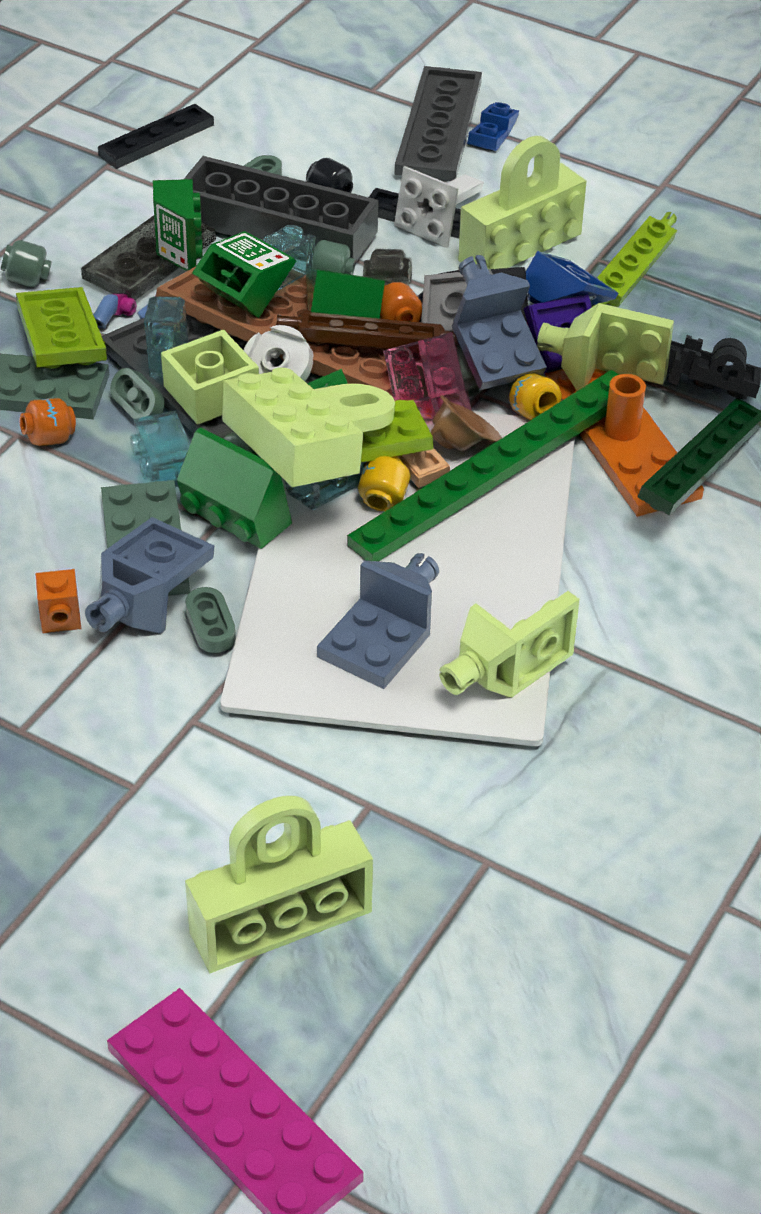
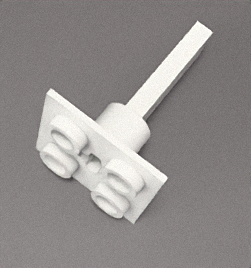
[394,166,484,248]

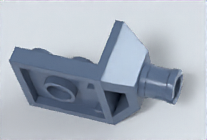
[452,255,547,390]
[85,517,215,633]
[317,553,439,689]

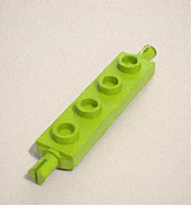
[592,212,677,307]

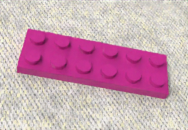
[107,988,364,1214]

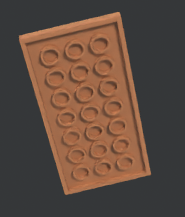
[156,267,454,397]

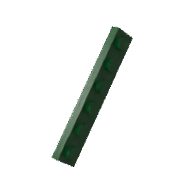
[637,398,761,516]

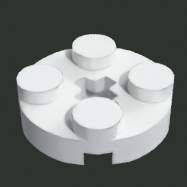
[243,325,314,381]

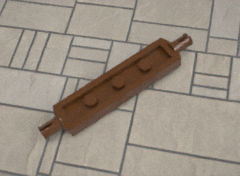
[276,312,460,354]

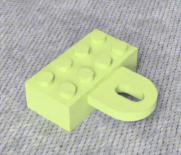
[458,136,587,269]
[222,367,395,487]
[185,796,373,973]

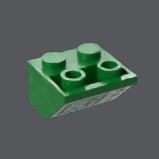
[153,179,203,271]
[192,231,297,318]

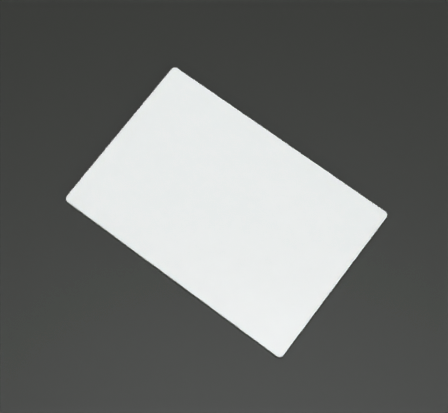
[220,407,575,746]

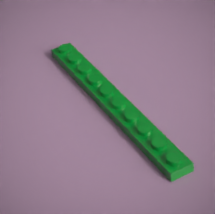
[347,370,619,562]

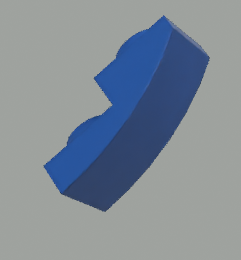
[467,102,519,151]

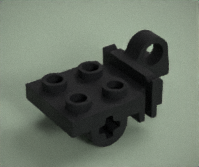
[644,335,761,399]

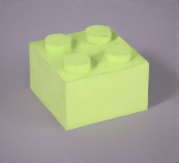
[161,330,259,425]

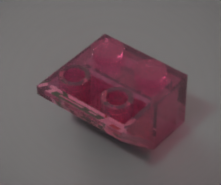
[383,332,472,420]

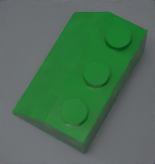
[177,427,292,549]

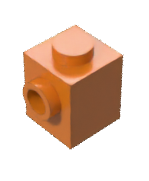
[35,569,81,633]

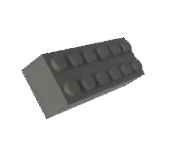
[184,156,378,262]

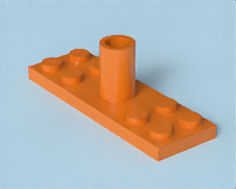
[545,369,704,517]

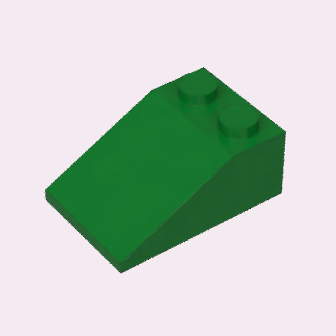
[306,268,385,319]

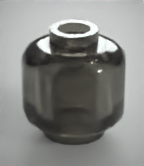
[363,249,412,285]

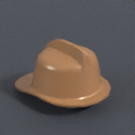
[431,395,502,451]

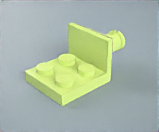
[537,303,674,391]
[439,591,580,698]

